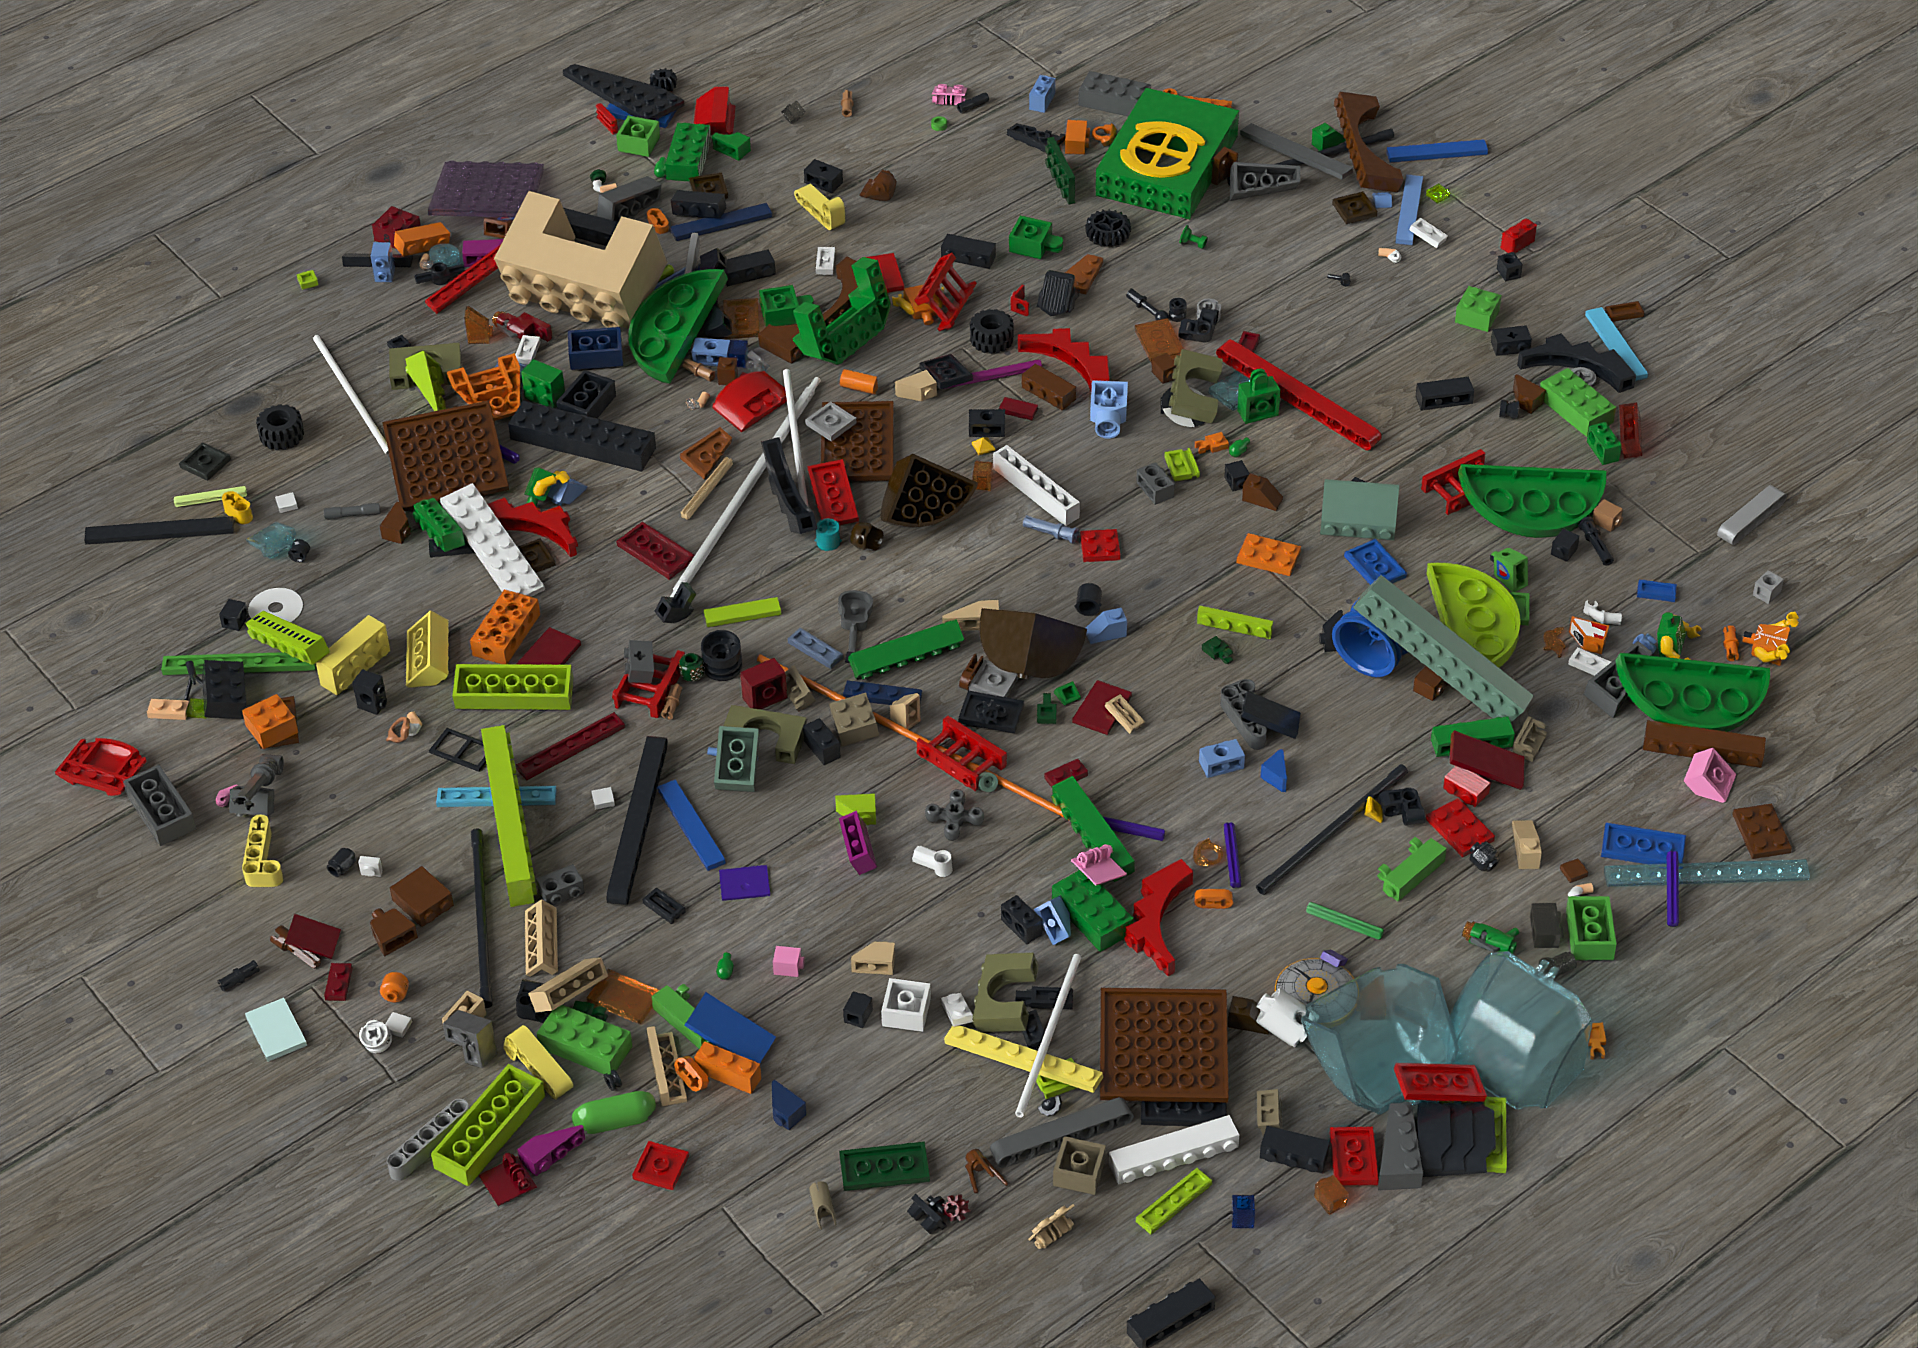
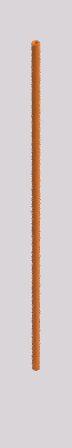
[757,654,1070,821]

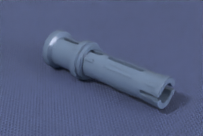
[1023,515,1079,544]

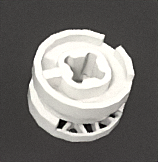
[359,1020,392,1053]

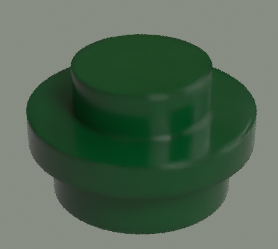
[590,169,607,183]

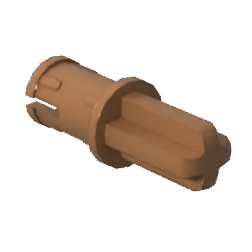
[841,90,854,117]
[682,359,716,382]
[661,684,682,720]

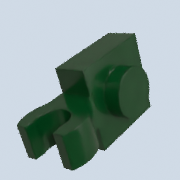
[1202,636,1233,664]
[1037,693,1057,724]
[572,1001,608,1022]

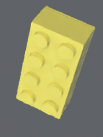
[316,615,390,695]

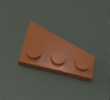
[1065,254,1103,295]
[680,427,732,479]

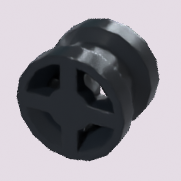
[288,539,310,563]

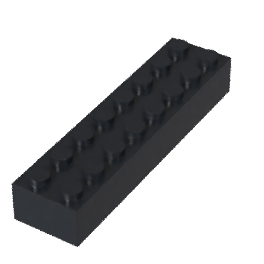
[508,401,656,472]

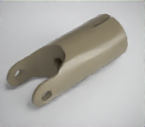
[809,1181,837,1230]

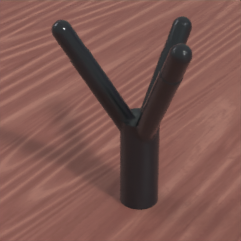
[184,661,202,700]

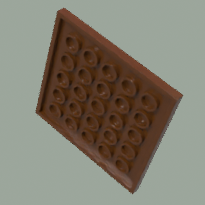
[382,400,509,512]
[1100,988,1229,1102]

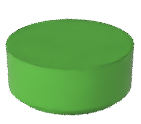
[931,116,948,131]

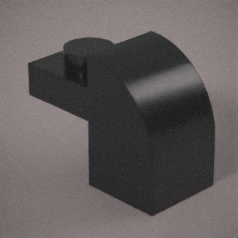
[654,582,696,623]

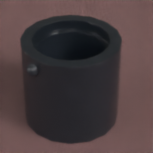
[1074,583,1102,616]

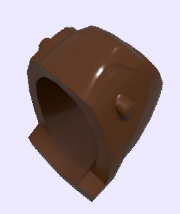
[859,169,897,201]

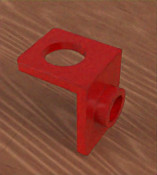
[1011,285,1029,316]

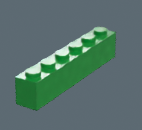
[848,619,964,680]
[1051,776,1135,882]

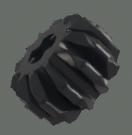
[650,68,677,92]

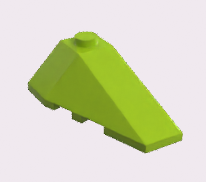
[405,351,446,411]

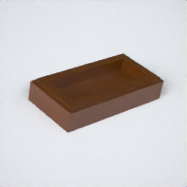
[1605,301,1644,322]

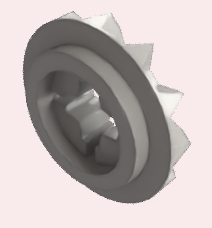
[1571,367,1596,387]

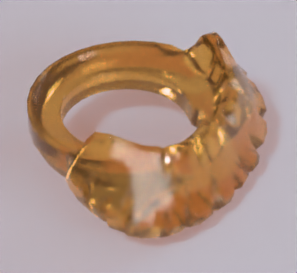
[1193,838,1223,866]

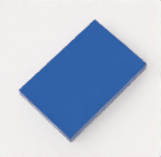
[1344,539,1407,585]

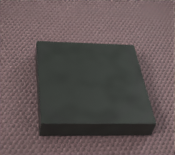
[179,442,231,481]

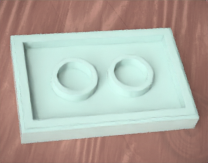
[245,998,307,1062]

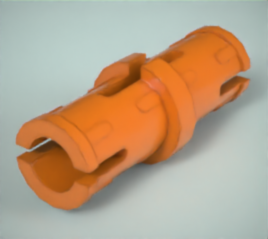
[1723,625,1739,662]

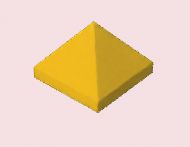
[972,437,995,455]
[1364,796,1383,823]

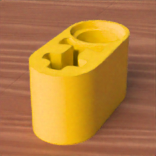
[222,491,253,524]

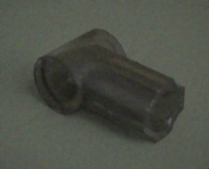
[1536,952,1577,985]

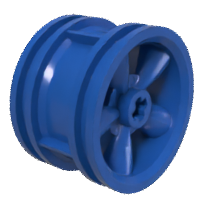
[1332,597,1408,677]

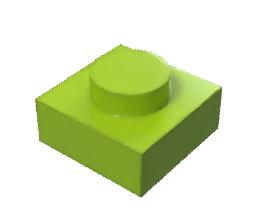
[296,270,319,290]

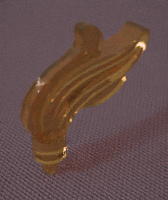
[1543,627,1565,658]

